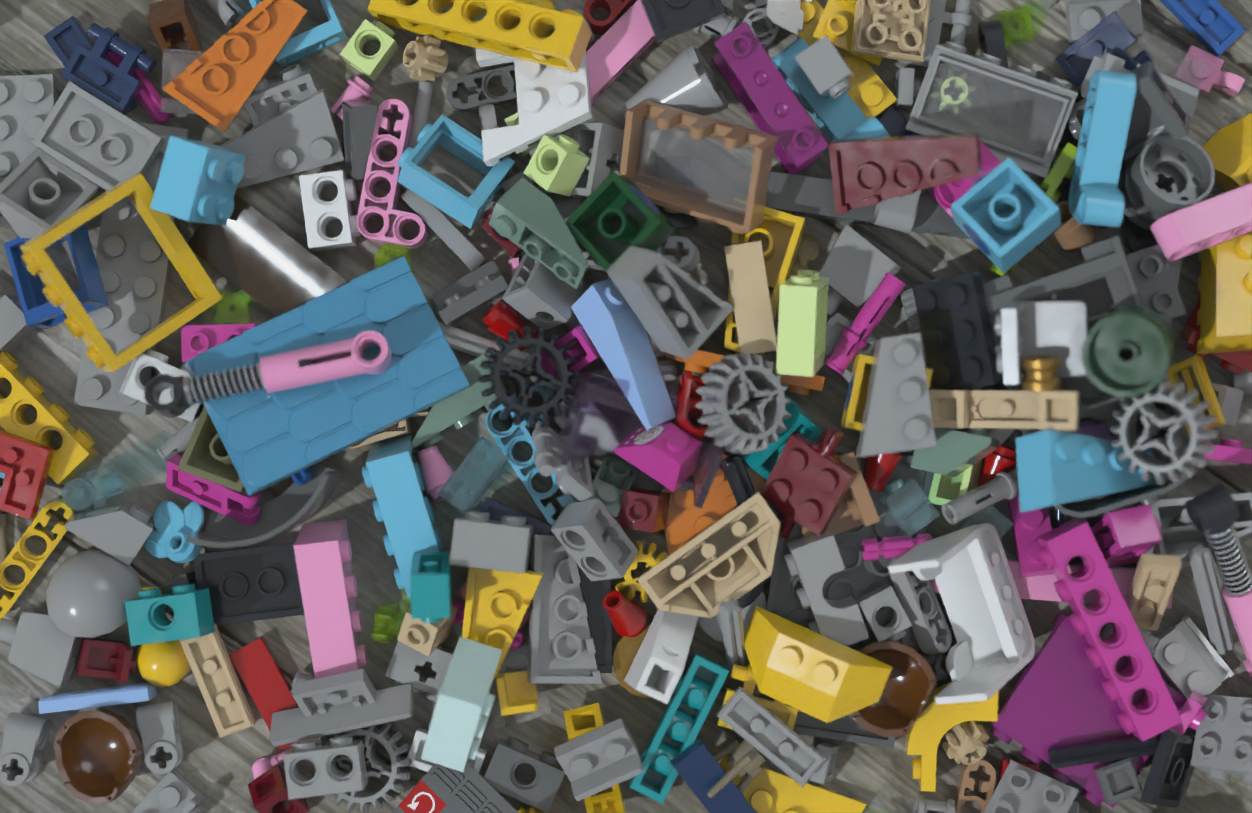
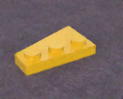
[462,567,544,680]

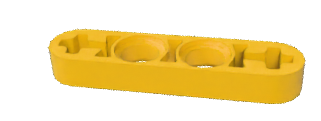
[0,498,75,619]

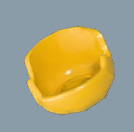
[136,640,192,688]

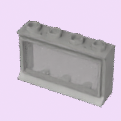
[905,41,1078,179]

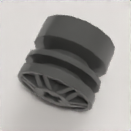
[1117,134,1215,230]

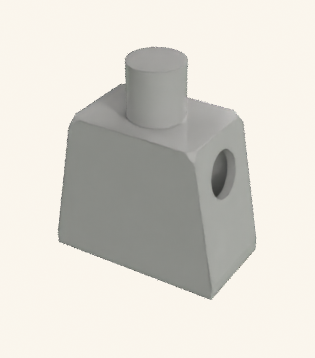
[819,225,901,317]
[503,252,584,331]
[0,609,82,687]

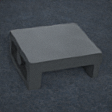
[1068,60,1190,162]

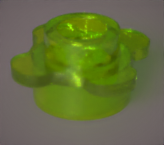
[996,6,1036,46]
[214,290,251,324]

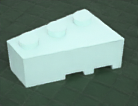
[421,637,502,772]

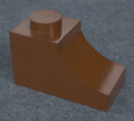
[149,0,205,79]

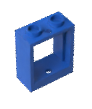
[4,223,109,329]

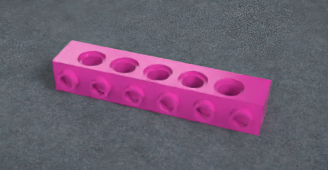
[1037,518,1183,741]

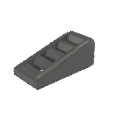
[342,99,379,179]

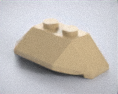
[637,492,780,618]

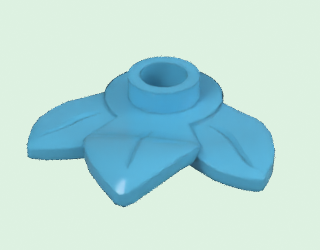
[144,500,205,563]

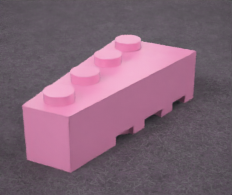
[293,519,368,678]

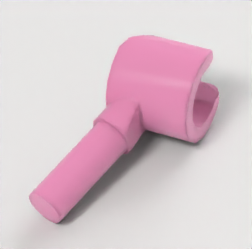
[252,747,293,780]

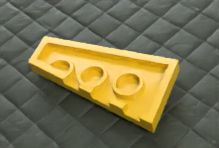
[718,755,867,813]

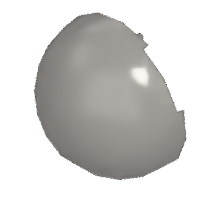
[45,550,142,638]

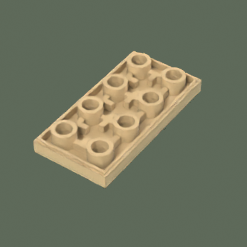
[850,0,931,63]

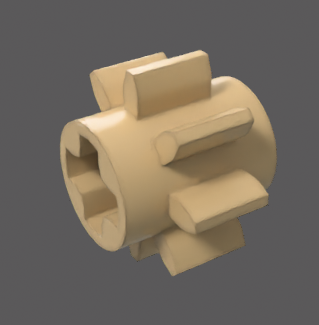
[403,35,448,82]
[941,721,990,765]

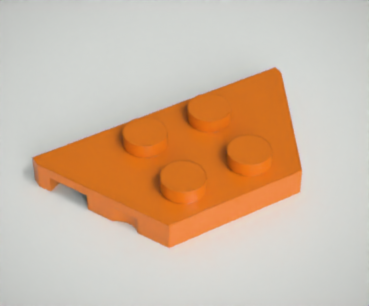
[661,451,770,556]

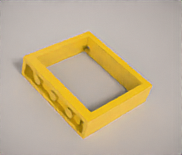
[19,173,223,372]

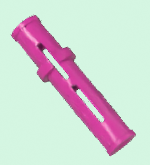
[823,272,906,375]

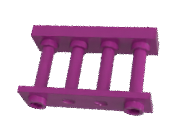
[711,22,829,175]

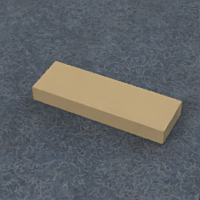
[724,241,777,355]
[1125,554,1182,630]
[180,624,256,738]

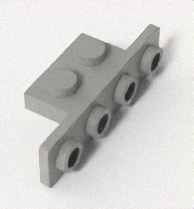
[270,669,413,746]

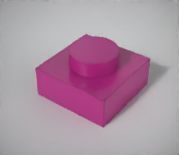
[1171,691,1208,735]

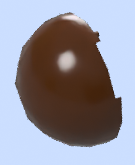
[852,641,937,737]
[53,710,144,804]

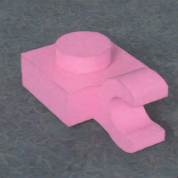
[1174,45,1245,97]

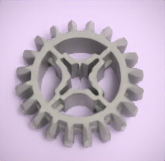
[695,352,793,454]
[1110,379,1218,484]
[313,722,412,813]

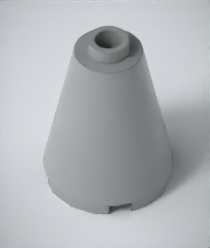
[623,43,728,133]

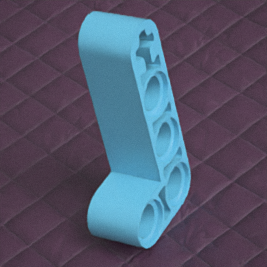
[771,38,890,141]
[1068,70,1136,227]
[486,385,576,526]

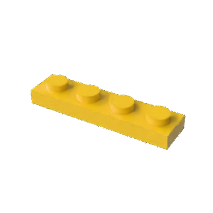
[794,0,897,119]

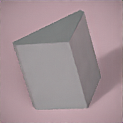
[0,147,98,238]

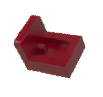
[76,637,136,683]

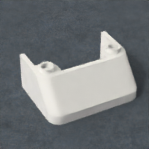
[888,523,1035,704]

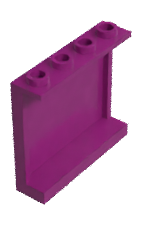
[988,612,1188,808]

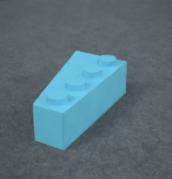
[1015,429,1156,513]
[362,434,445,600]

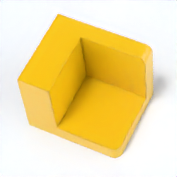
[496,669,539,716]

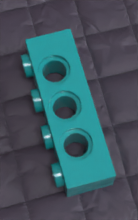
[630,650,729,804]

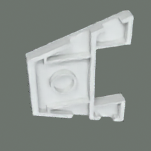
[476,48,592,167]

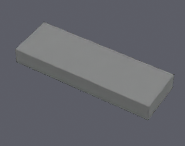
[716,686,826,787]

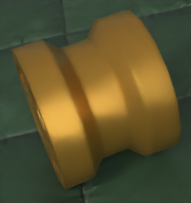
[1022,355,1061,391]

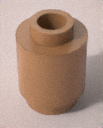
[1053,201,1095,253]

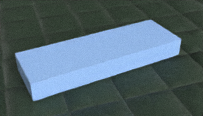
[38,683,158,714]

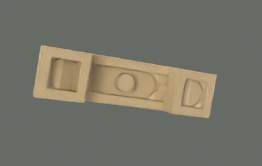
[928,390,1079,430]

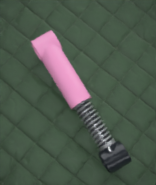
[144,331,392,418]
[1185,484,1252,680]

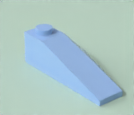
[571,278,676,431]

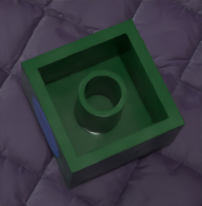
[565,170,677,272]

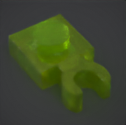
[371,602,402,643]

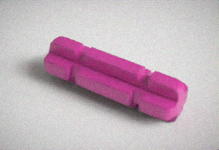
[861,533,933,561]

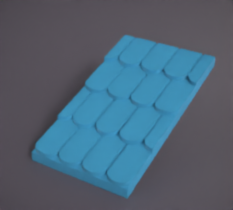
[185,256,470,496]

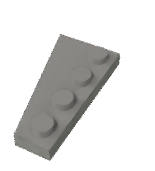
[220,88,345,189]

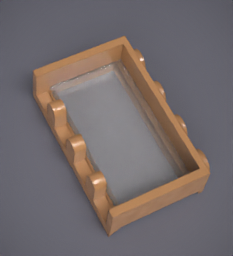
[620,99,779,234]

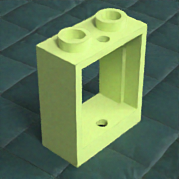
[776,270,829,377]

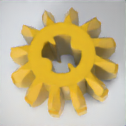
[615,540,668,603]

